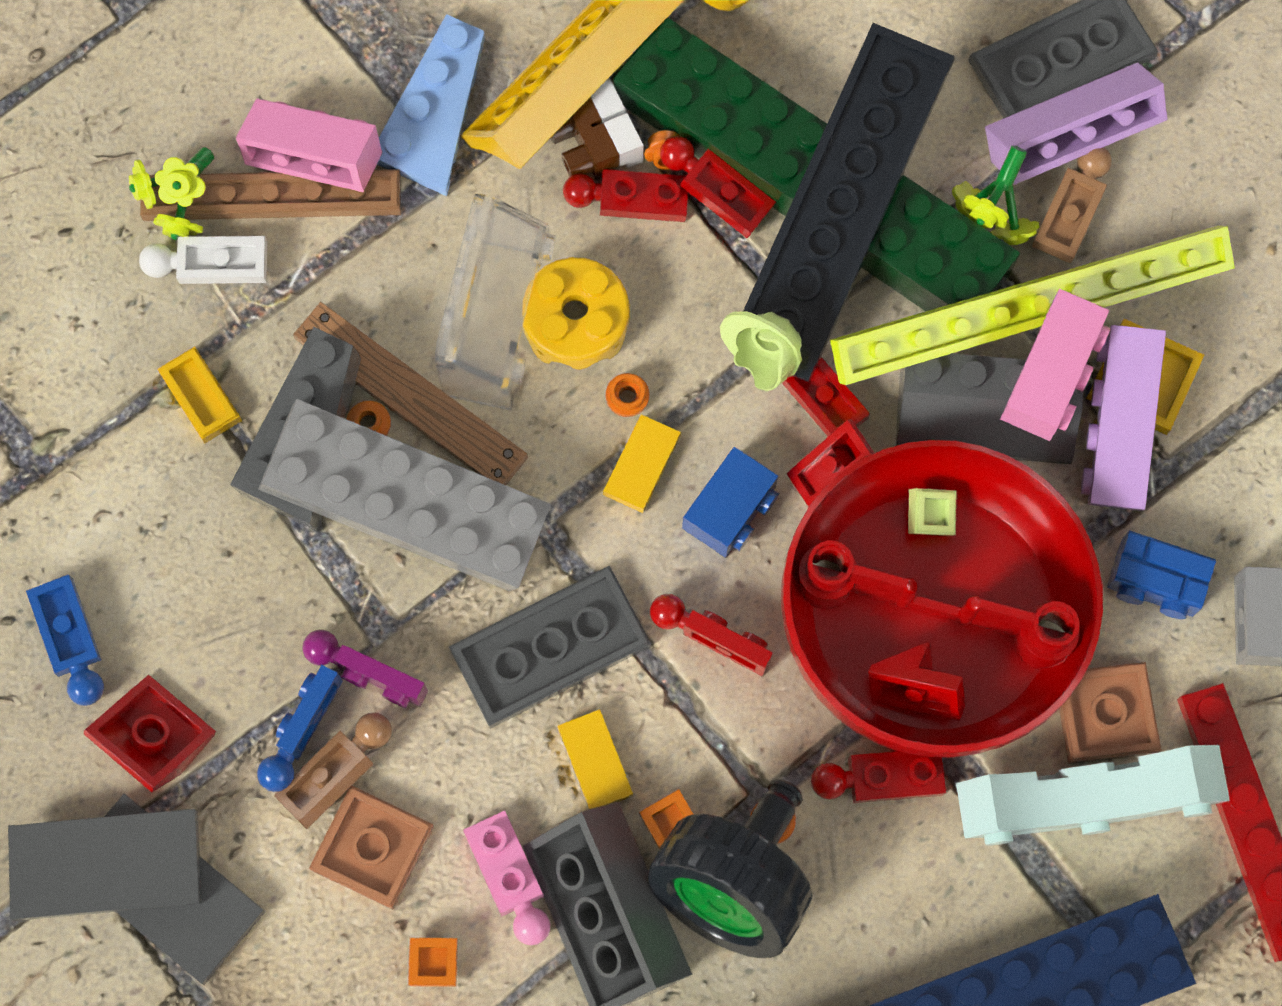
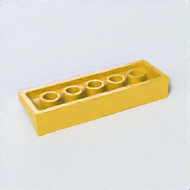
[460,0,684,169]

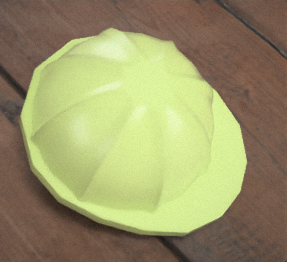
[720,311,802,391]

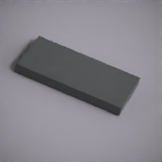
[968,0,1159,119]
[449,566,651,729]
[104,794,266,985]
[8,809,202,921]

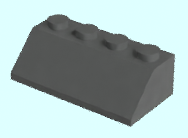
[895,353,1083,465]
[523,801,693,1006]

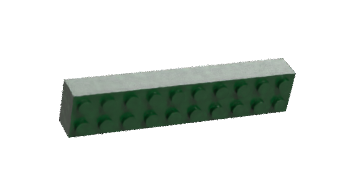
[614,17,1020,311]

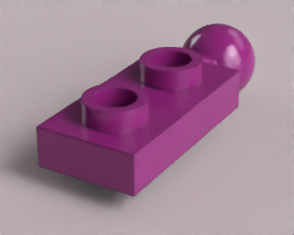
[302,629,428,708]

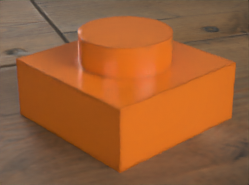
[639,789,693,849]
[408,938,458,987]

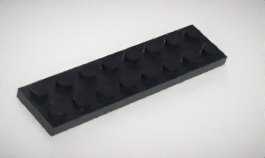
[743,23,955,383]

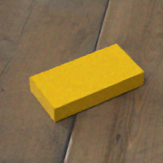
[157,346,242,444]
[603,414,681,513]
[557,709,633,809]

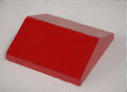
[84,674,216,792]

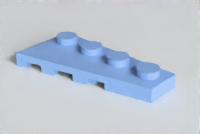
[377,14,485,196]

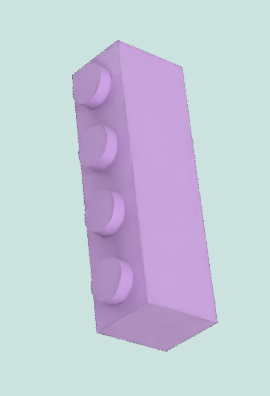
[985,62,1168,185]
[1081,325,1166,511]

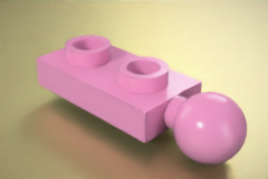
[463,811,550,945]

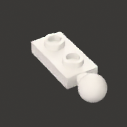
[139,236,267,284]

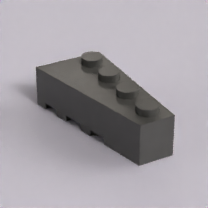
[230,327,361,533]

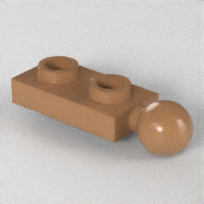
[1031,147,1112,264]
[273,713,392,829]

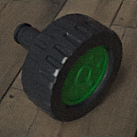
[649,779,812,958]

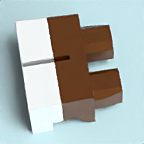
[551,78,644,180]

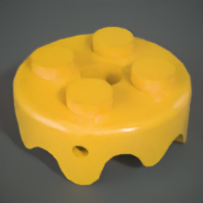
[520,257,630,370]

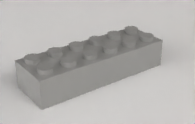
[258,399,551,591]

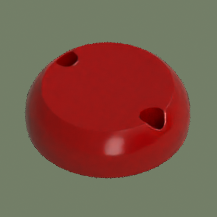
[781,440,1103,758]

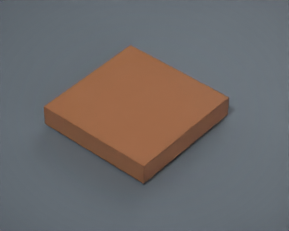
[1059,662,1162,764]
[309,786,434,910]

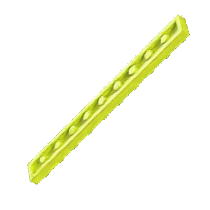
[830,225,1235,385]

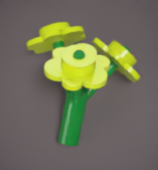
[952,145,1040,245]
[129,147,214,240]

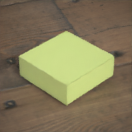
[908,488,956,536]

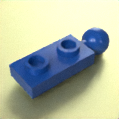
[26,574,104,706]
[257,665,343,792]

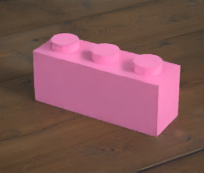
[236,98,382,192]
[1000,289,1111,441]

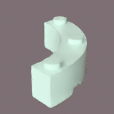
[956,745,1230,846]

